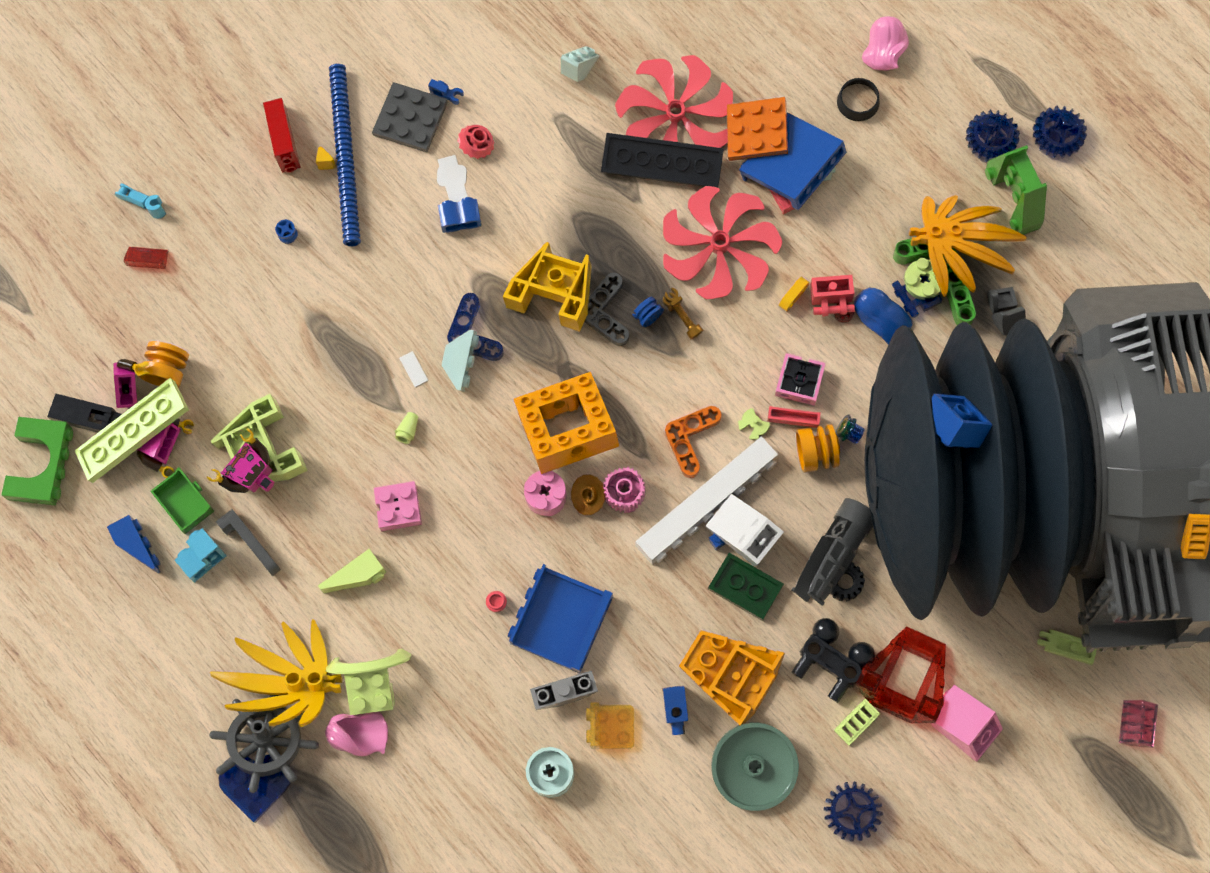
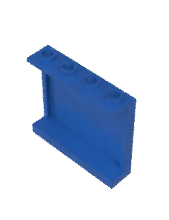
[739,112,847,210]
[508,564,613,674]

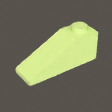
[318,549,386,593]

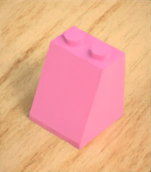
[928,685,1003,762]

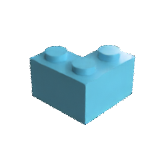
[175,528,227,583]

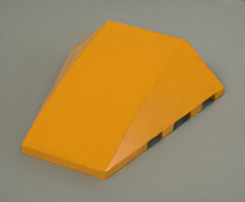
[679,630,785,725]

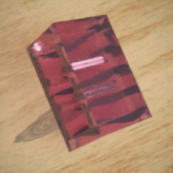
[1119,700,1158,748]

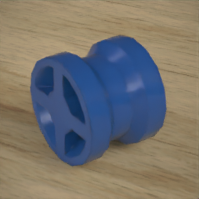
[275,219,298,244]

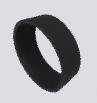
[837,78,880,121]

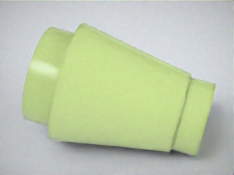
[395,412,419,444]

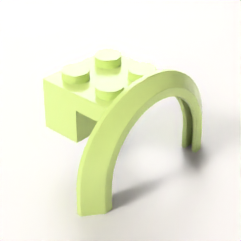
[326,649,412,715]

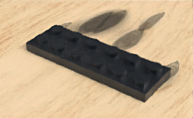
[601,133,724,188]

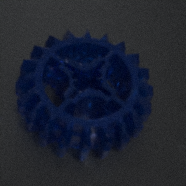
[1032,105,1087,158]
[965,109,1020,162]
[823,781,883,842]

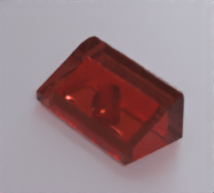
[123,247,169,269]

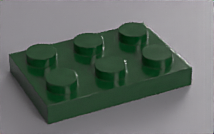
[708,553,784,621]

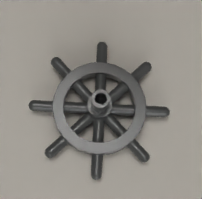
[209,695,319,793]

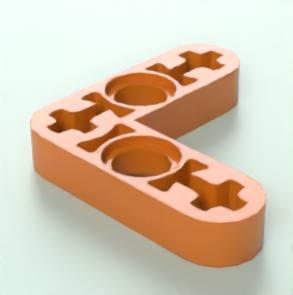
[665,406,721,478]

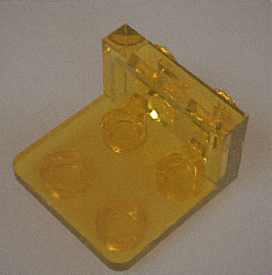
[586,702,634,749]

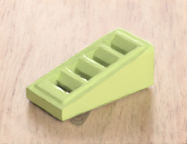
[834,699,880,746]

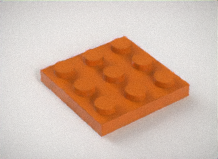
[727,97,788,161]

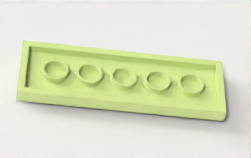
[75,378,189,483]

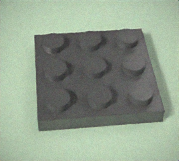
[372,82,448,153]

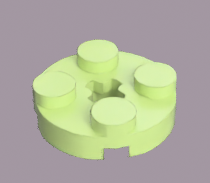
[904,258,941,300]

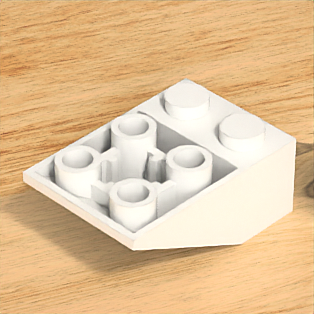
[705,494,784,566]

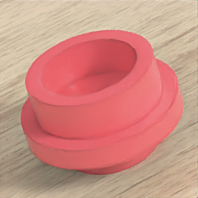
[486,591,507,612]

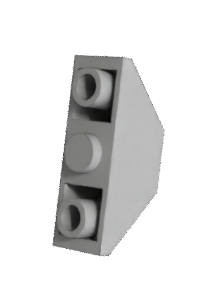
[530,671,598,710]

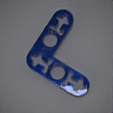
[447,293,504,361]

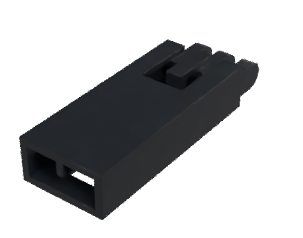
[47,393,122,432]

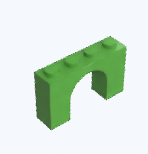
[1,417,73,506]

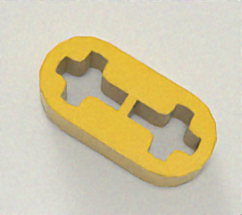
[779,276,810,312]

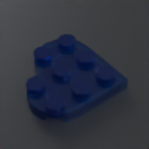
[218,754,291,823]

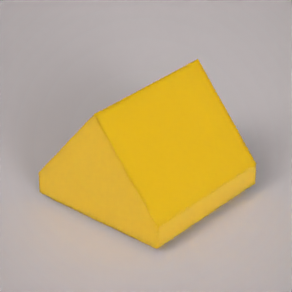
[316,146,336,170]

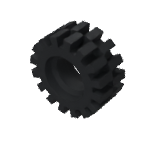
[830,562,865,602]

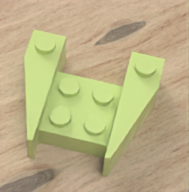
[211,394,308,482]

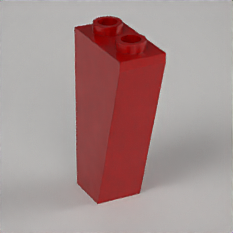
[263,98,301,173]

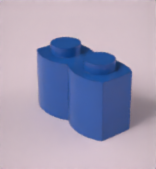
[438,197,481,233]

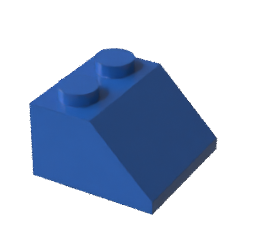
[932,394,992,448]

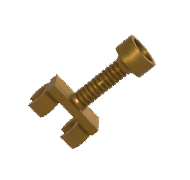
[663,288,704,340]

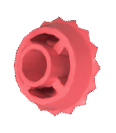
[457,125,495,159]

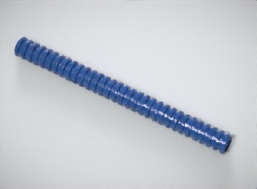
[328,64,361,247]

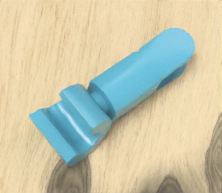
[114,183,166,219]

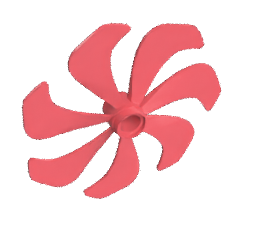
[615,55,733,148]
[663,186,782,300]

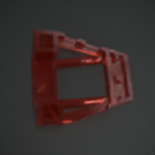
[855,626,946,723]

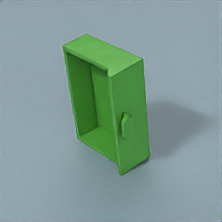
[150,467,214,534]

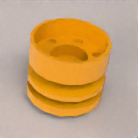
[138,341,189,389]
[796,424,840,473]

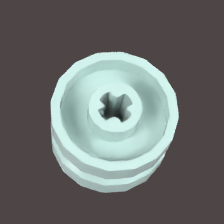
[526,747,575,798]

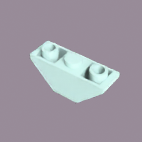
[561,46,600,82]
[442,330,479,391]

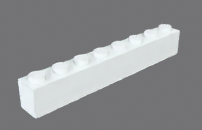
[635,436,778,564]

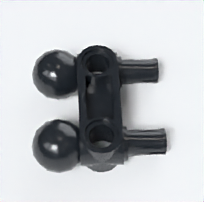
[792,618,876,703]

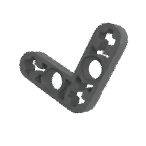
[584,273,629,346]

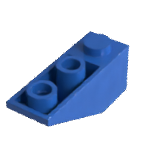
[107,515,161,573]

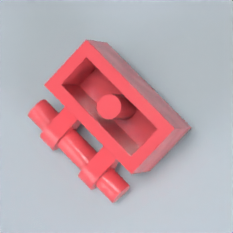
[810,275,855,317]

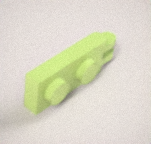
[1037,630,1097,665]

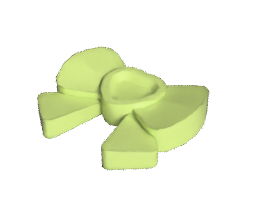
[738,408,770,440]

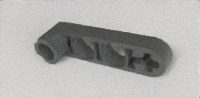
[216,509,281,576]

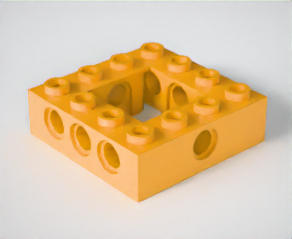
[514,372,619,474]

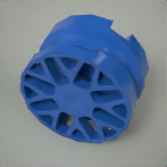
[632,296,664,328]

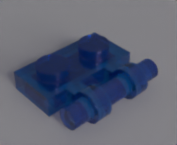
[892,276,943,318]

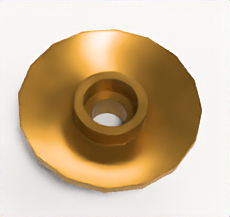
[571,474,605,515]

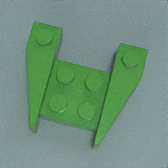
[985,145,1047,235]

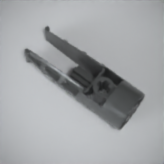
[792,498,873,606]

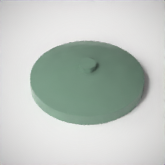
[711,722,799,811]

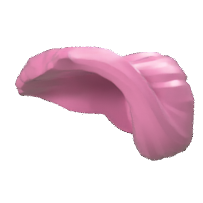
[862,16,909,71]
[325,712,388,756]

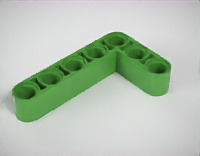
[893,238,976,325]

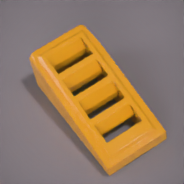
[1181,514,1210,559]

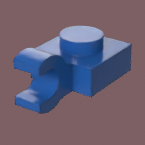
[428,79,464,105]

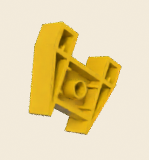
[503,242,591,332]

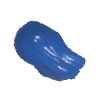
[854,287,913,345]

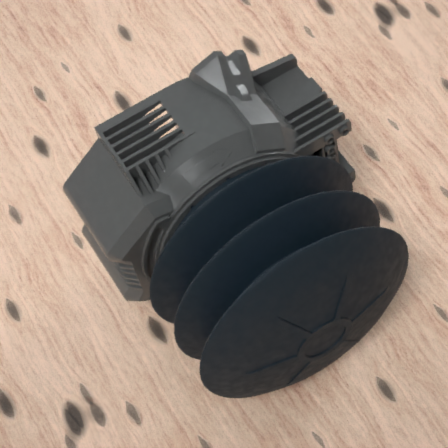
[864,282,1210,653]

